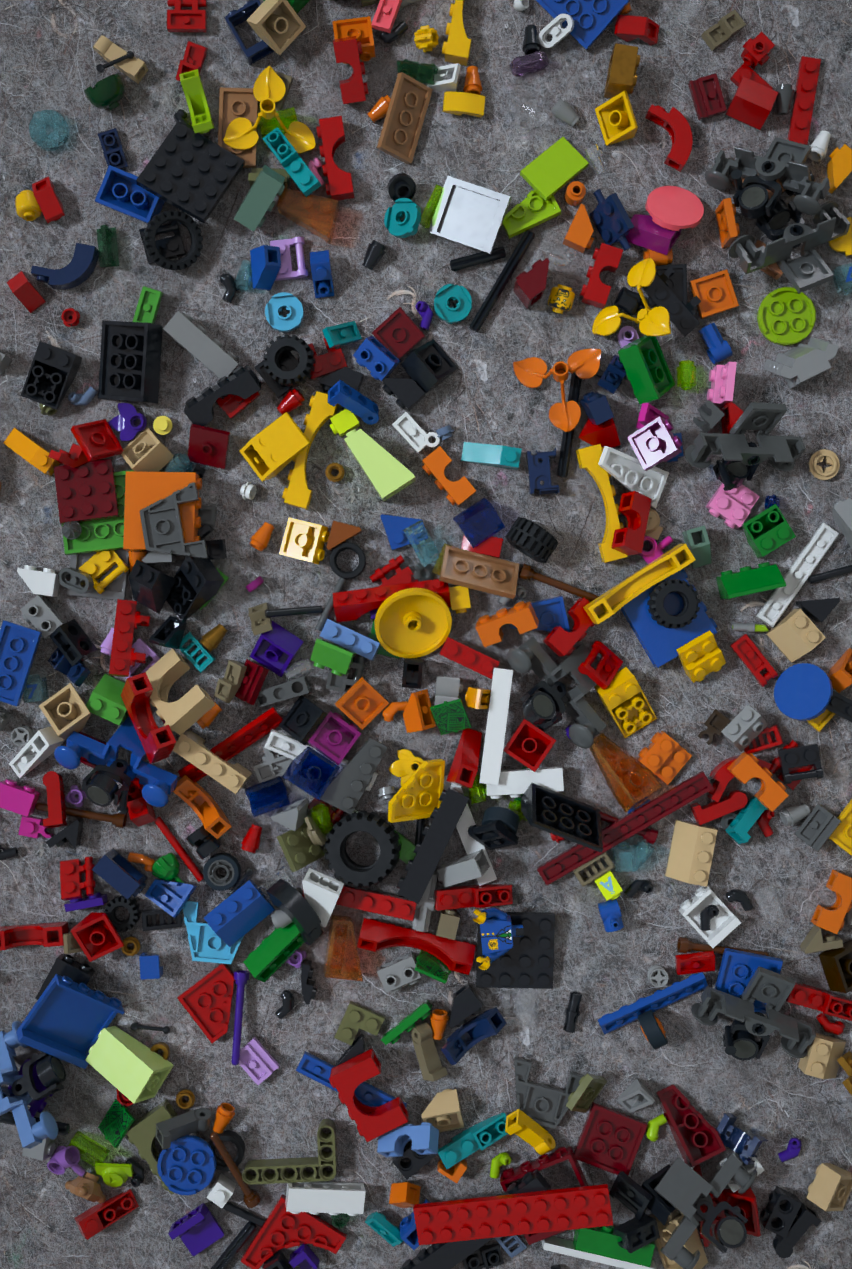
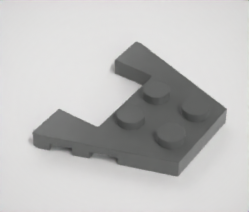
[139,482,208,559]
[514,1057,584,1129]

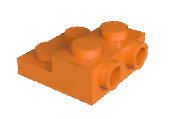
[332,16,376,64]
[638,731,692,785]

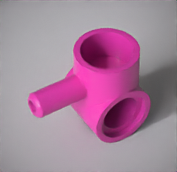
[638,536,673,564]

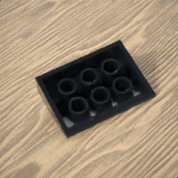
[98,320,163,404]
[521,783,603,852]

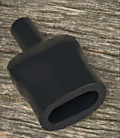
[614,287,645,315]

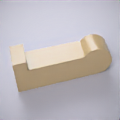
[93,35,148,84]

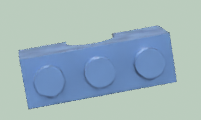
[320,619,381,661]
[377,1122,439,1157]

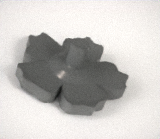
[413,563,434,581]

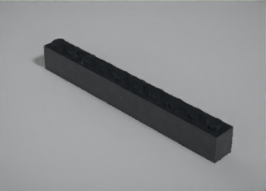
[400,1169,551,1269]

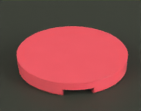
[645,186,704,231]

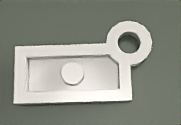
[392,412,440,453]

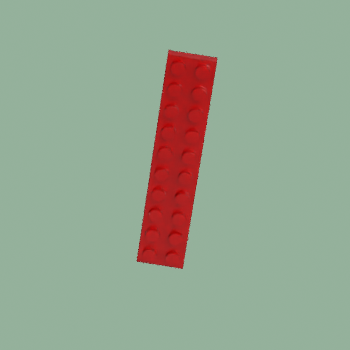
[413,1184,614,1245]

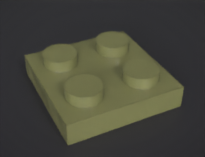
[277,822,324,872]
[566,1073,607,1113]

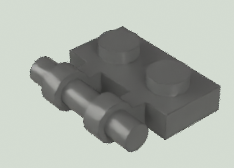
[326,655,366,692]

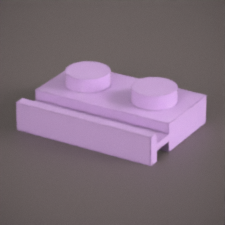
[239,1037,280,1085]

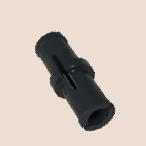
[563,991,582,1033]

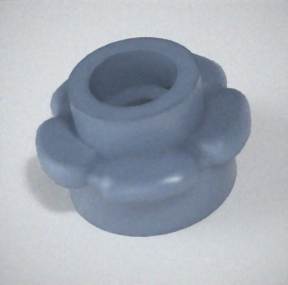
[436,425,454,441]

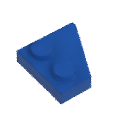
[380,514,428,550]
[145,879,197,918]

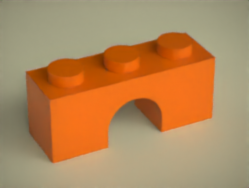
[422,446,476,507]
[475,601,539,648]
[727,752,789,812]
[811,869,852,934]

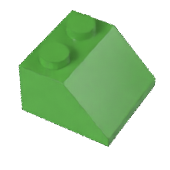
[310,638,356,677]
[86,674,129,726]

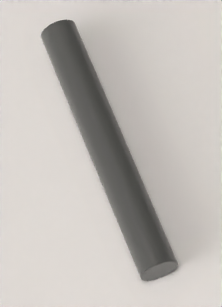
[315,577,347,632]

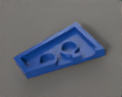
[507,595,570,632]

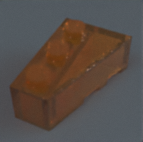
[277,188,339,245]
[323,914,363,981]

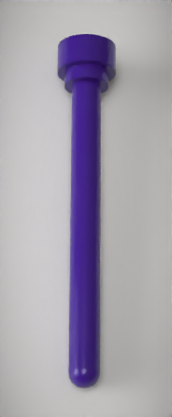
[232,970,250,1066]

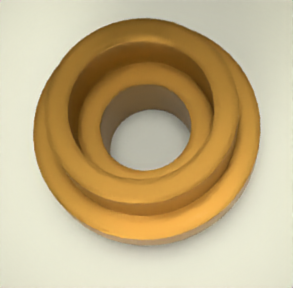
[325,463,345,482]
[121,936,141,956]
[176,1089,195,1109]

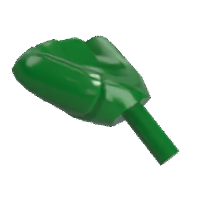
[152,853,184,883]

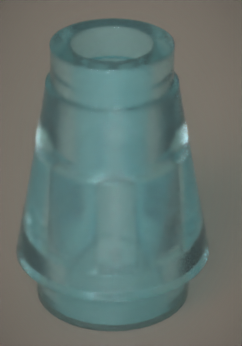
[234,260,253,291]
[164,453,190,472]

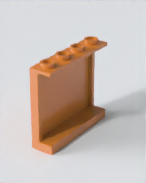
[123,471,202,552]

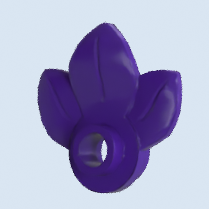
[109,403,147,441]

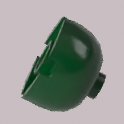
[84,73,125,111]

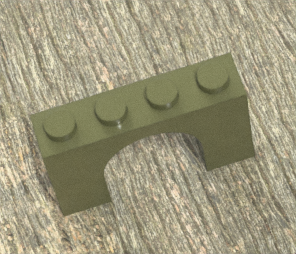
[126,1099,178,1195]

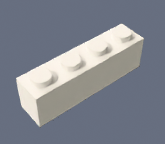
[486,766,564,799]
[285,1182,366,1216]

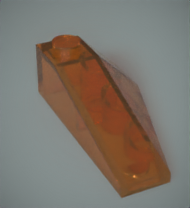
[589,733,662,812]

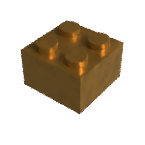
[604,43,641,98]

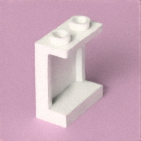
[678,886,741,948]

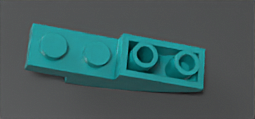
[262,127,322,197]
[438,1112,508,1169]

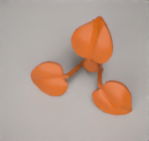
[513,348,601,432]

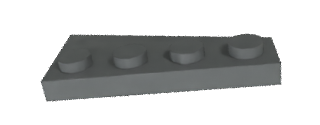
[317,737,388,814]

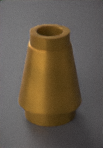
[199,623,228,652]

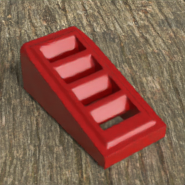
[744,724,783,754]

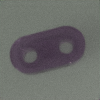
[510,51,549,77]

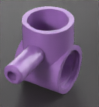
[47,1146,86,1177]

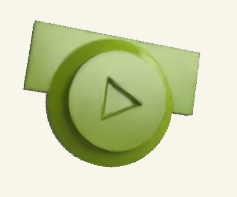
[95,1163,133,1187]

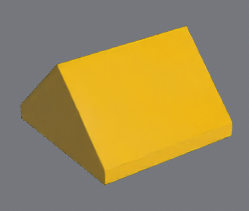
[595,90,638,146]

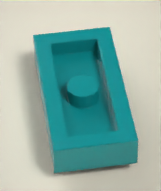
[322,321,362,348]
[365,1211,403,1247]

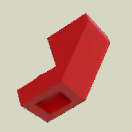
[614,15,660,46]
[32,176,65,223]
[48,443,89,468]

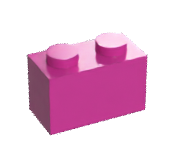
[0,779,40,817]

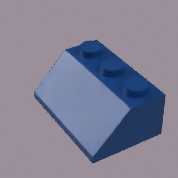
[95,165,165,223]
[204,880,275,947]

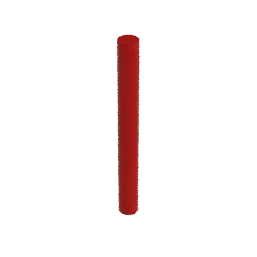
[154,816,204,882]

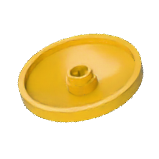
[374,588,452,658]

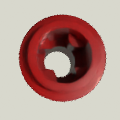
[276,388,305,415]
[241,824,263,854]

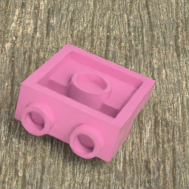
[707,361,737,407]
[706,483,760,529]

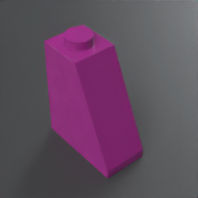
[626,214,682,255]

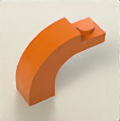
[173,775,232,839]

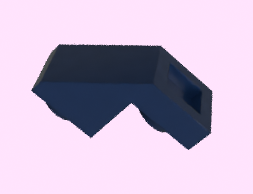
[48,648,91,687]

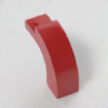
[645,104,693,172]
[707,755,772,802]

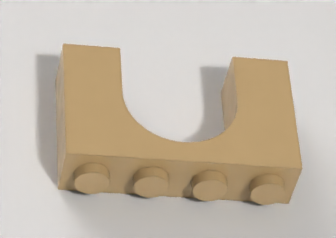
[146,648,216,736]
[173,730,253,794]

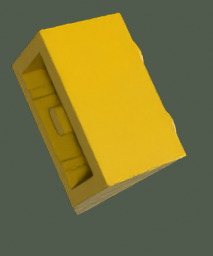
[239,412,310,481]
[594,667,657,738]

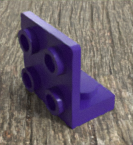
[168,1203,225,1256]

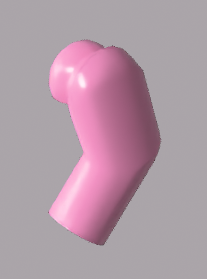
[308,158,325,185]

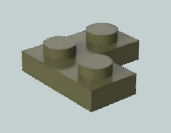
[334,1001,385,1046]

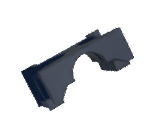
[526,448,559,496]
[716,1113,768,1165]

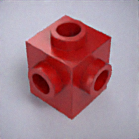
[741,32,775,69]

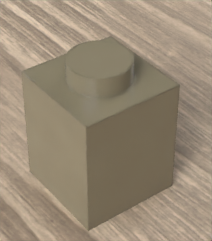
[436,909,460,940]

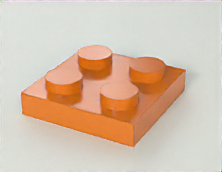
[715,198,740,248]
[689,269,739,319]
[335,677,389,730]

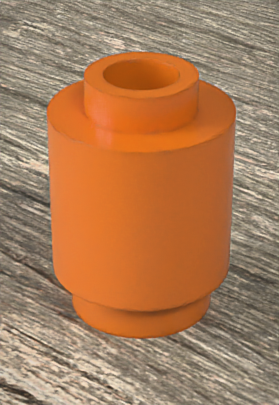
[565,181,586,206]
[643,249,673,266]

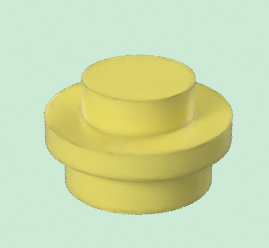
[153,416,173,435]

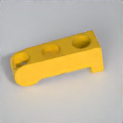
[505,1109,556,1155]

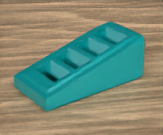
[179,632,216,673]

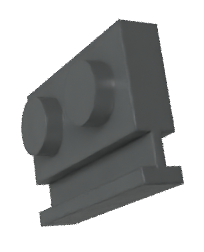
[795,804,842,852]

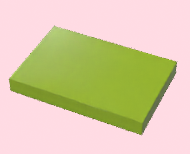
[520,137,589,201]

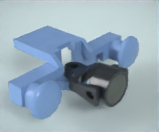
[0,1021,66,1149]

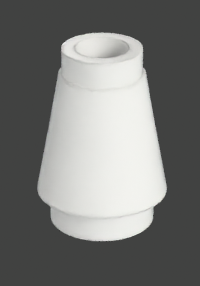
[809,131,831,162]

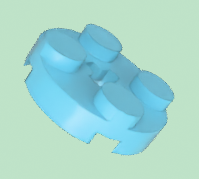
[265,292,304,332]

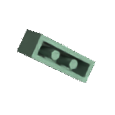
[234,165,285,232]

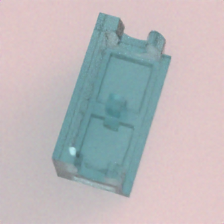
[403,520,439,567]

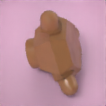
[65,1171,106,1203]

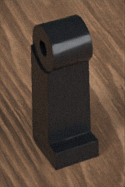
[772,1202,821,1258]

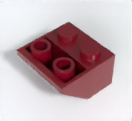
[513,258,549,309]

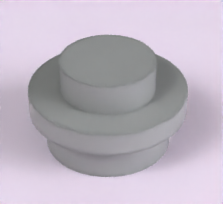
[378,786,397,801]

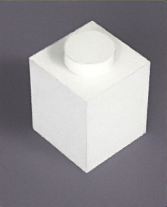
[206,1173,236,1208]

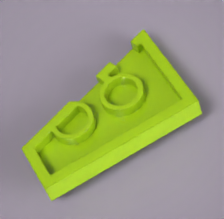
[502,190,561,239]

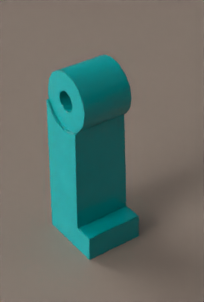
[725,796,767,844]

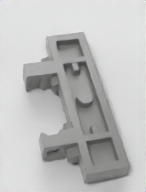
[253,743,309,784]

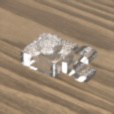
[284,775,315,803]

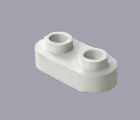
[539,14,574,48]

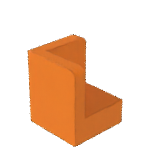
[437,1159,467,1184]
[389,1182,421,1208]

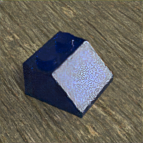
[282,747,340,800]

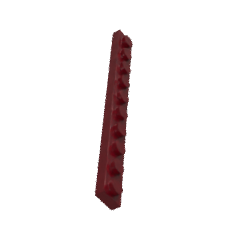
[537,771,714,885]

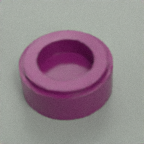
[245,576,264,593]

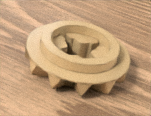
[808,449,840,480]

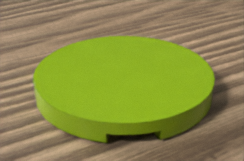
[757,287,816,346]

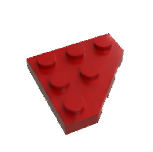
[177,963,235,1043]

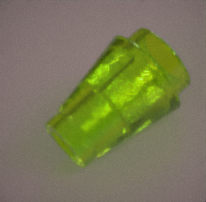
[469,775,487,804]
[310,803,333,834]

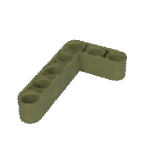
[242,1119,337,1185]

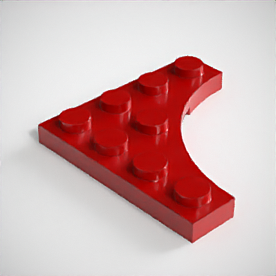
[241,1194,347,1269]

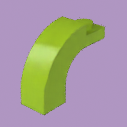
[179,69,214,134]

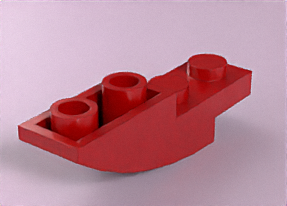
[434,884,513,911]
[786,983,852,1021]

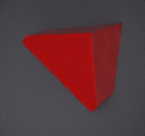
[578,418,621,448]

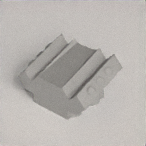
[763,337,839,389]

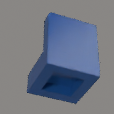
[139,952,163,980]

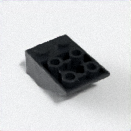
[20,341,82,410]
[166,556,225,623]

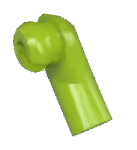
[646,1114,667,1142]
[490,1152,511,1179]

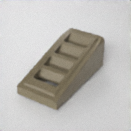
[573,852,615,887]

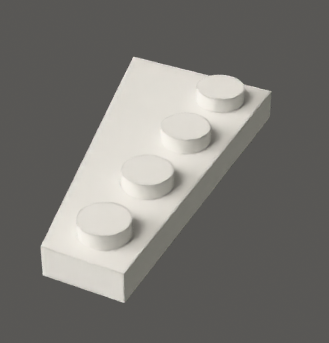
[598,446,669,509]

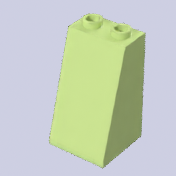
[344,429,415,502]
[85,1026,174,1104]

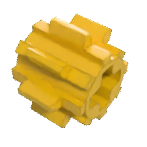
[414,25,439,52]

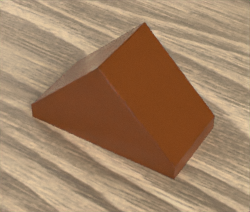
[326,521,362,551]

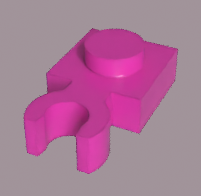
[18,816,53,838]

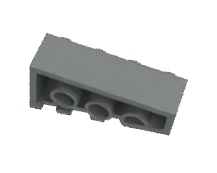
[163,311,238,379]

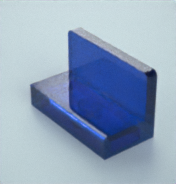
[245,776,290,817]

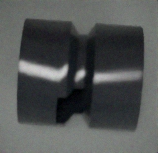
[186,825,222,860]

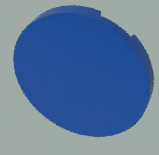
[774,663,833,721]
[157,1135,216,1195]

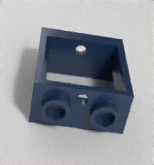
[224,0,275,65]
[92,849,148,900]

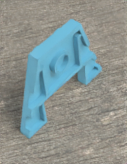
[182,901,245,964]

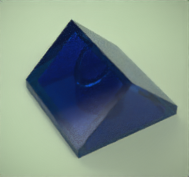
[452,498,505,548]

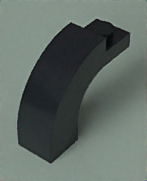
[266,879,324,946]

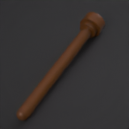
[518,563,599,602]
[35,803,127,828]
[677,937,769,956]
[210,1132,261,1208]

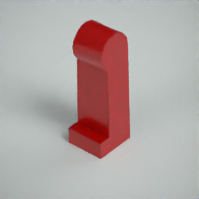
[43,771,67,828]
[690,790,748,825]

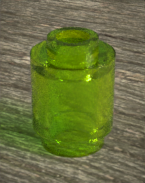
[677,360,696,390]

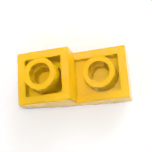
[443,91,485,118]

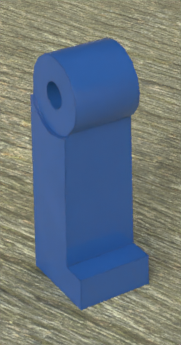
[328,380,379,425]

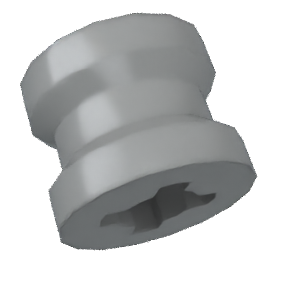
[11,726,34,746]
[647,965,669,988]

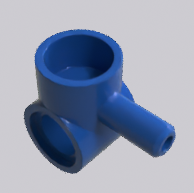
[598,899,624,932]

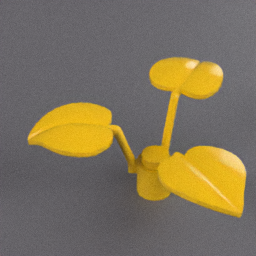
[223,66,316,154]
[592,258,671,337]

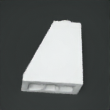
[302,868,345,928]

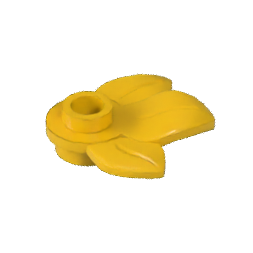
[389,749,424,786]

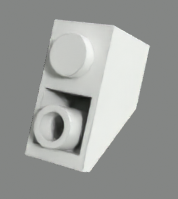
[17,565,60,597]

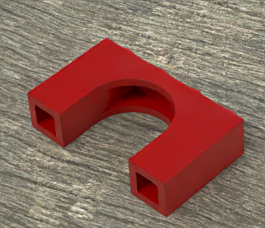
[121,672,176,764]
[329,1049,409,1142]

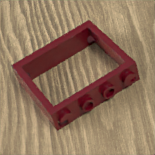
[500,1146,589,1245]

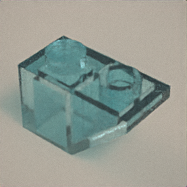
[613,842,654,872]

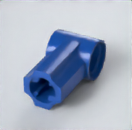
[699,323,732,364]

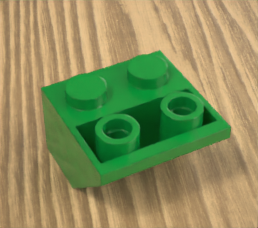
[742,504,796,558]

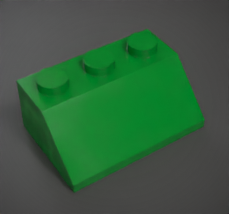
[618,335,675,404]
[716,562,786,600]

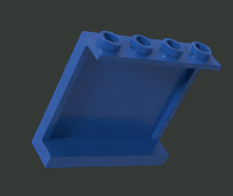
[621,569,718,668]
[16,974,125,1069]

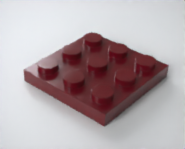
[54,459,120,525]
[574,1102,648,1175]

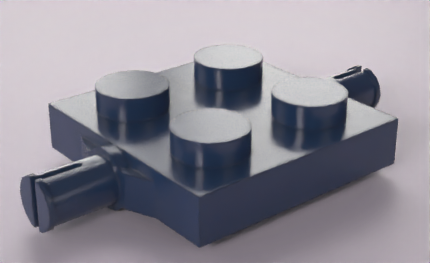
[589,189,634,251]

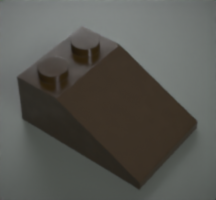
[818,940,852,994]

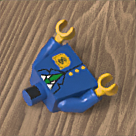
[473,907,524,970]

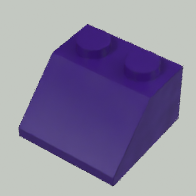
[250,621,304,677]

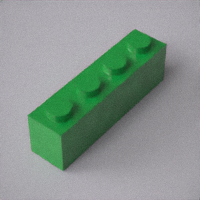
[243,922,304,982]
[573,1226,655,1267]

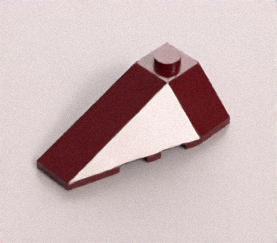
[656,1084,726,1167]

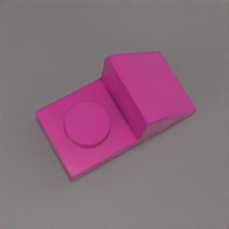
[636,403,669,429]

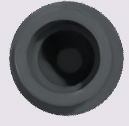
[62,521,82,540]

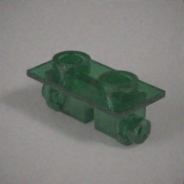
[397,59,438,85]
[97,225,119,268]

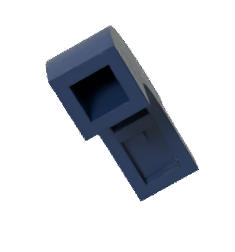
[31,243,100,290]
[441,1007,507,1065]

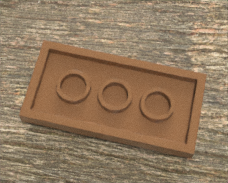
[377,72,433,164]
[218,87,259,168]
[439,545,520,599]

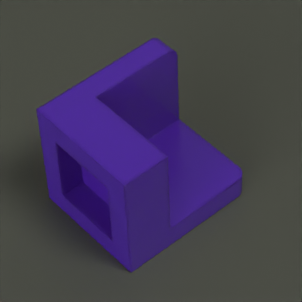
[289,1244,319,1269]

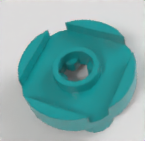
[384,198,421,238]
[434,284,472,324]

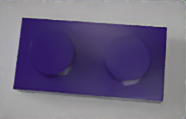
[64,892,108,912]

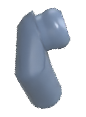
[68,386,98,406]

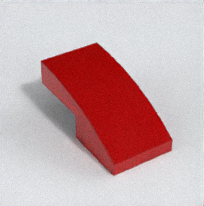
[176,41,208,81]
[461,532,503,558]

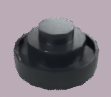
[387,173,416,201]

